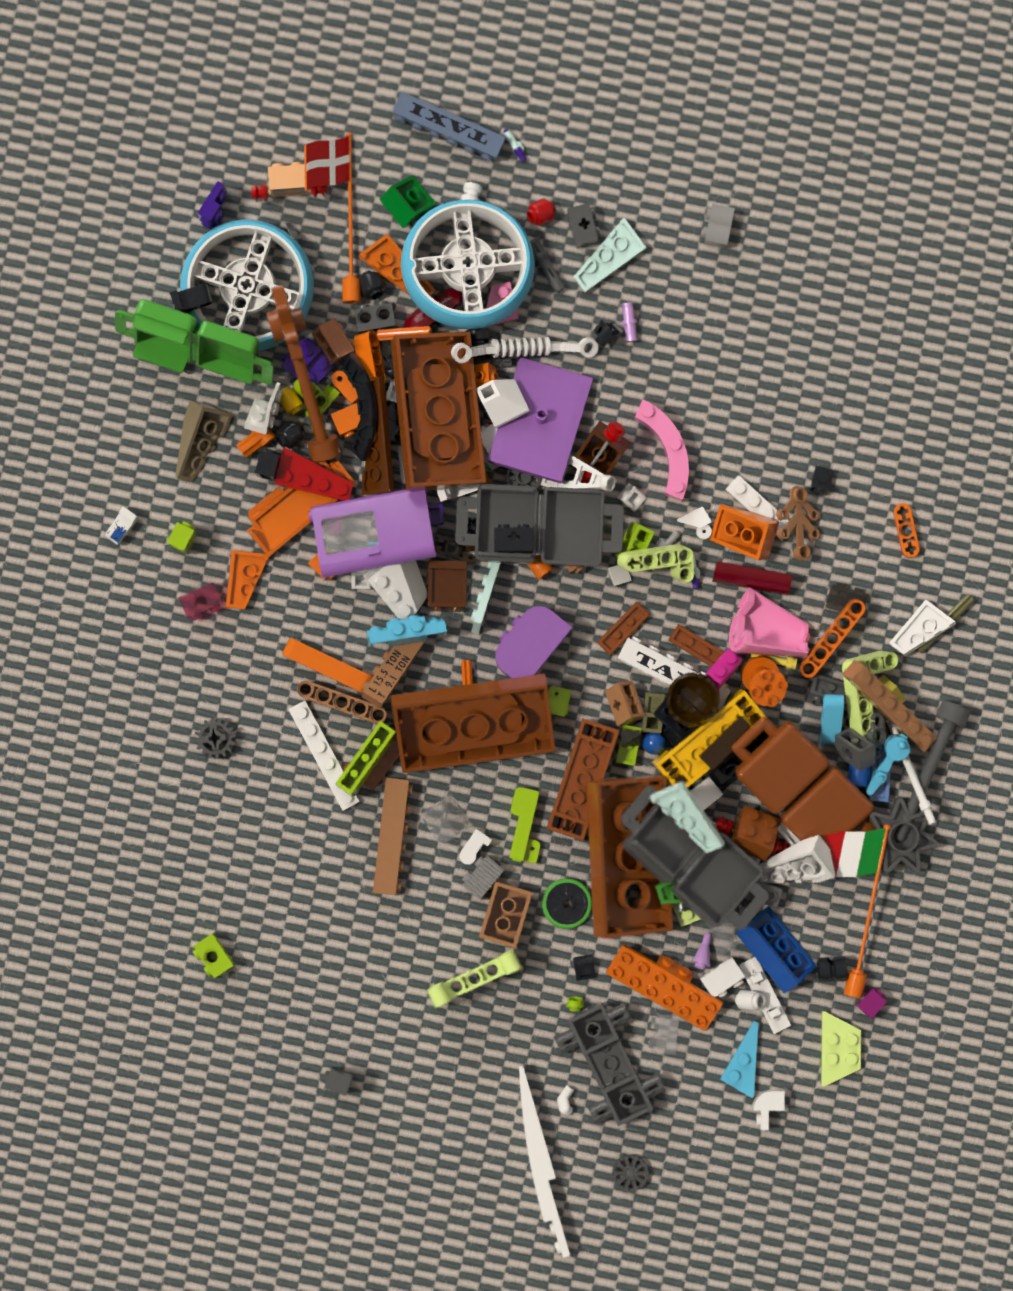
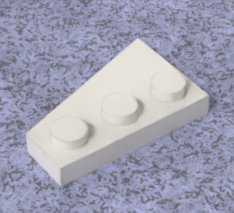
[889,600,956,656]

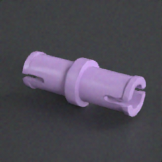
[621,302,638,342]

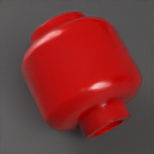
[526,198,556,226]

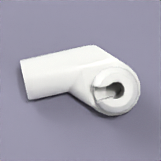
[557,1085,574,1116]

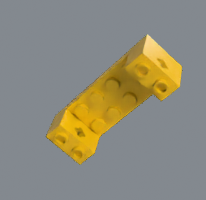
[651,689,766,787]

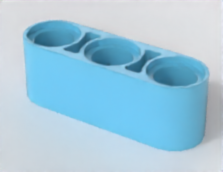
[820,694,844,745]

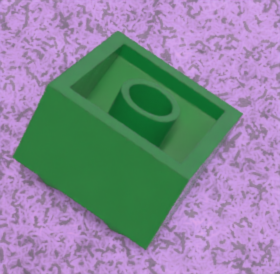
[379,175,436,228]

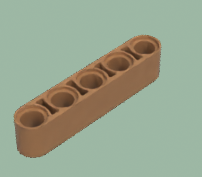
[297,681,387,724]

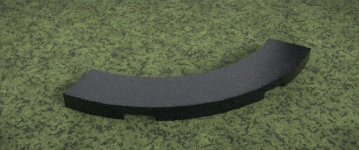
[342,353,377,461]

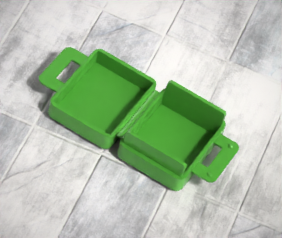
[115,299,273,384]

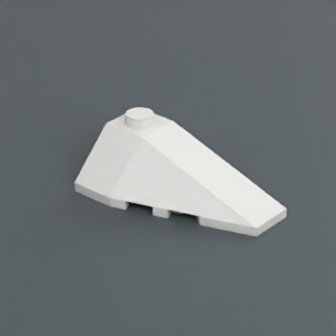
[758,835,835,884]

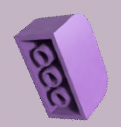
[496,606,572,678]

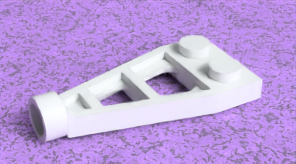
[541,454,615,491]

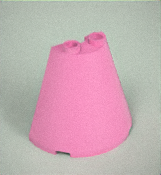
[729,587,810,658]

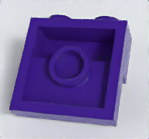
[198,181,228,230]
[281,337,336,386]

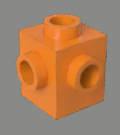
[474,363,499,388]

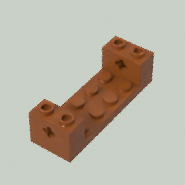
[546,718,619,841]

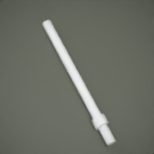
[886,720,936,825]

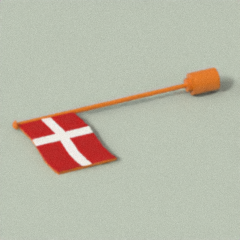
[304,132,361,304]

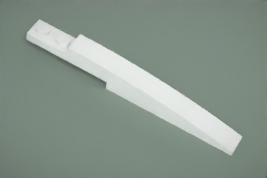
[519,1064,570,1258]

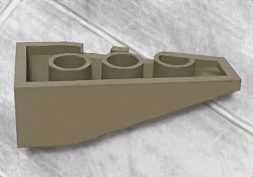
[175,400,232,482]

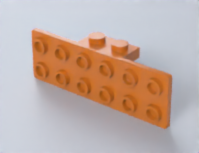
[606,944,723,1031]

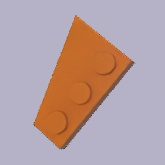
[225,550,269,610]

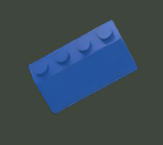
[736,906,817,993]

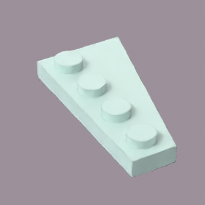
[573,218,646,293]
[471,562,501,635]
[649,781,725,853]

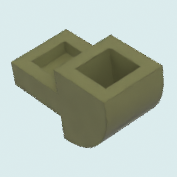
[642,692,665,733]

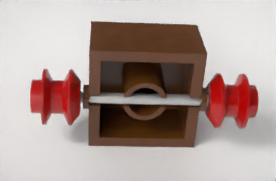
[574,421,631,483]

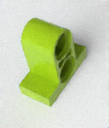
[294,379,340,417]

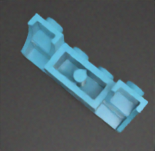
[366,615,447,647]

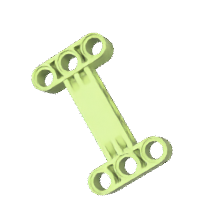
[427,949,522,1008]

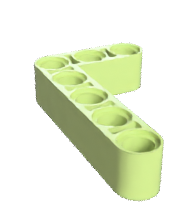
[842,651,898,742]

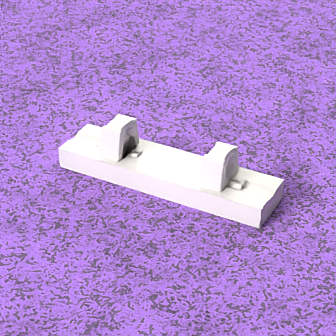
[739,957,791,1034]

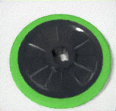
[542,878,592,929]

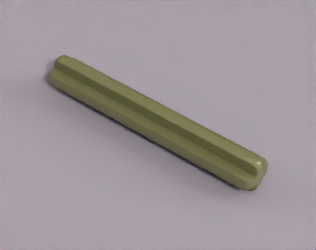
[917,594,974,653]

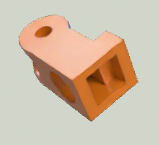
[331,371,358,405]

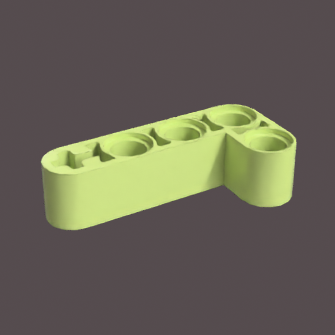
[617,544,694,583]

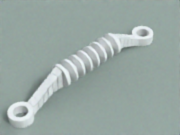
[451,337,598,363]

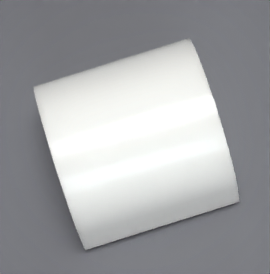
[351,569,371,589]

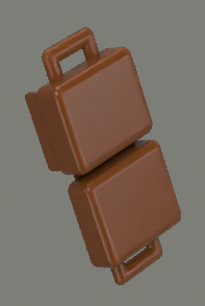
[732,717,874,841]

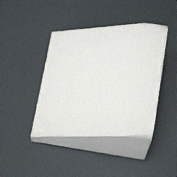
[617,484,647,512]
[607,565,632,587]

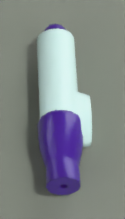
[504,129,527,162]
[691,554,700,589]

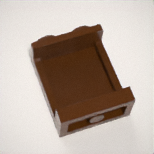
[428,560,467,612]

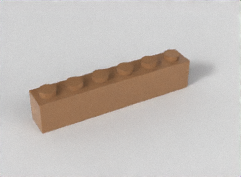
[842,660,937,752]
[373,778,413,896]

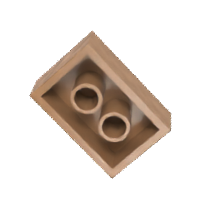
[479,881,533,948]

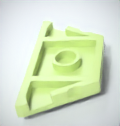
[821,1011,861,1086]

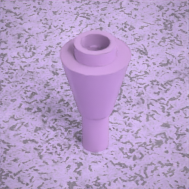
[692,933,712,970]

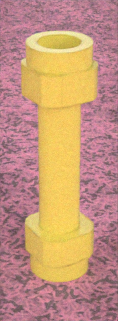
[750,654,797,670]

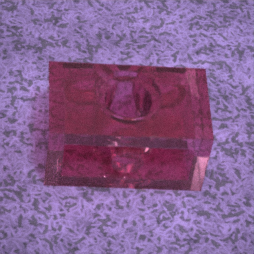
[178,582,224,621]

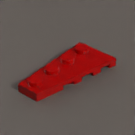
[274,447,353,501]

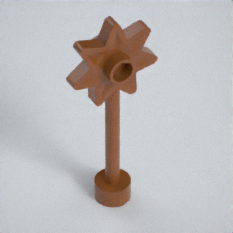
[266,285,342,462]

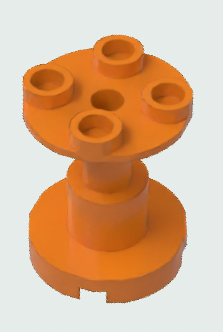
[740,655,788,707]

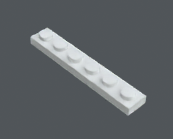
[288,701,360,811]

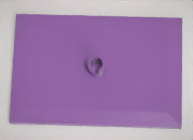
[488,357,593,484]

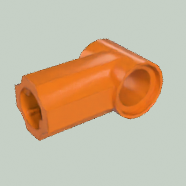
[236,428,276,459]

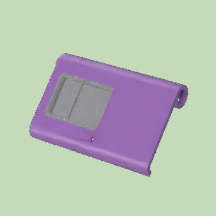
[308,489,436,578]

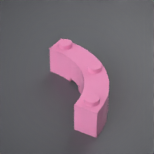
[634,400,689,502]

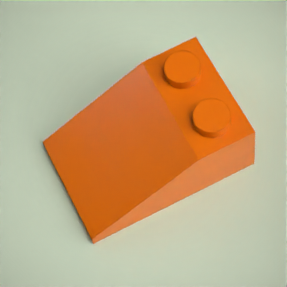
[710,504,779,560]

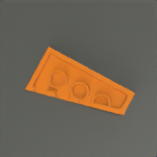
[358,234,436,297]

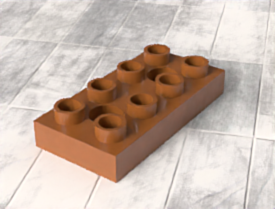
[586,775,673,939]

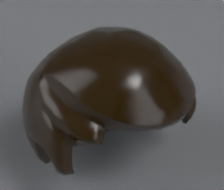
[666,672,720,728]

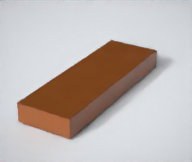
[596,601,650,655]
[668,624,724,667]

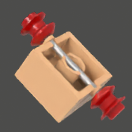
[251,162,328,202]

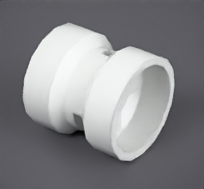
[461,182,482,201]

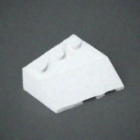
[364,560,428,620]

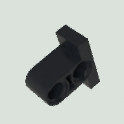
[169,284,213,313]

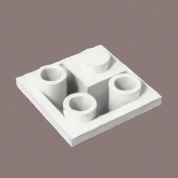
[476,379,530,428]

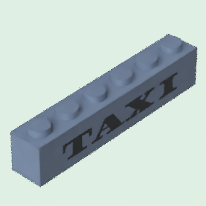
[392,91,506,162]

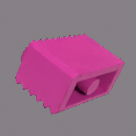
[705,649,743,690]

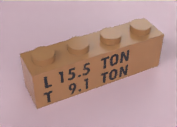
[361,642,424,709]

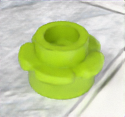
[566,996,585,1012]

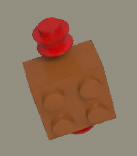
[715,805,789,861]

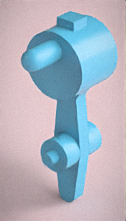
[866,733,910,795]

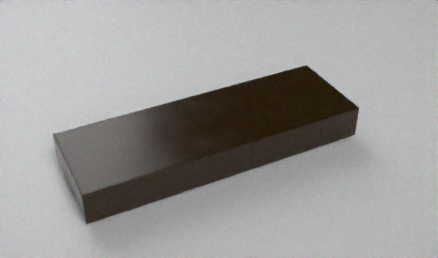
[699,716,751,770]

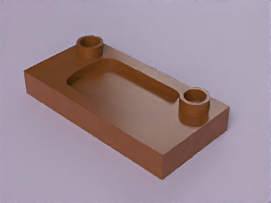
[391,332,486,491]
[391,674,556,773]

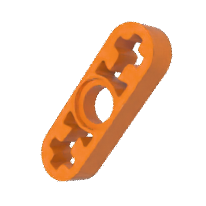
[893,503,919,558]

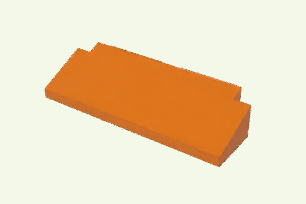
[247,458,357,557]

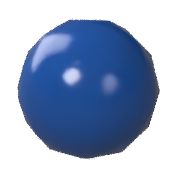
[642,732,667,755]

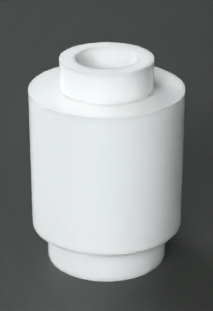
[735,990,765,1011]

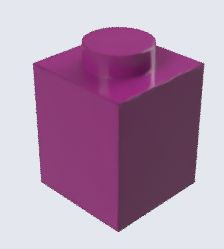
[856,988,887,1019]

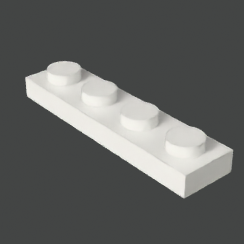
[725,475,789,541]

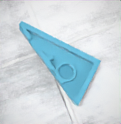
[720,1021,758,1098]

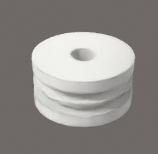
[696,525,712,540]

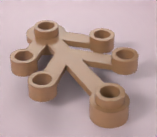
[776,486,820,561]

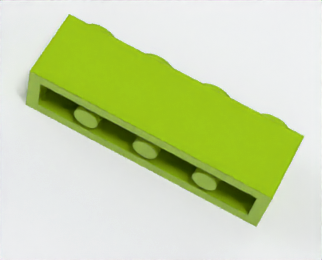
[335,721,397,798]

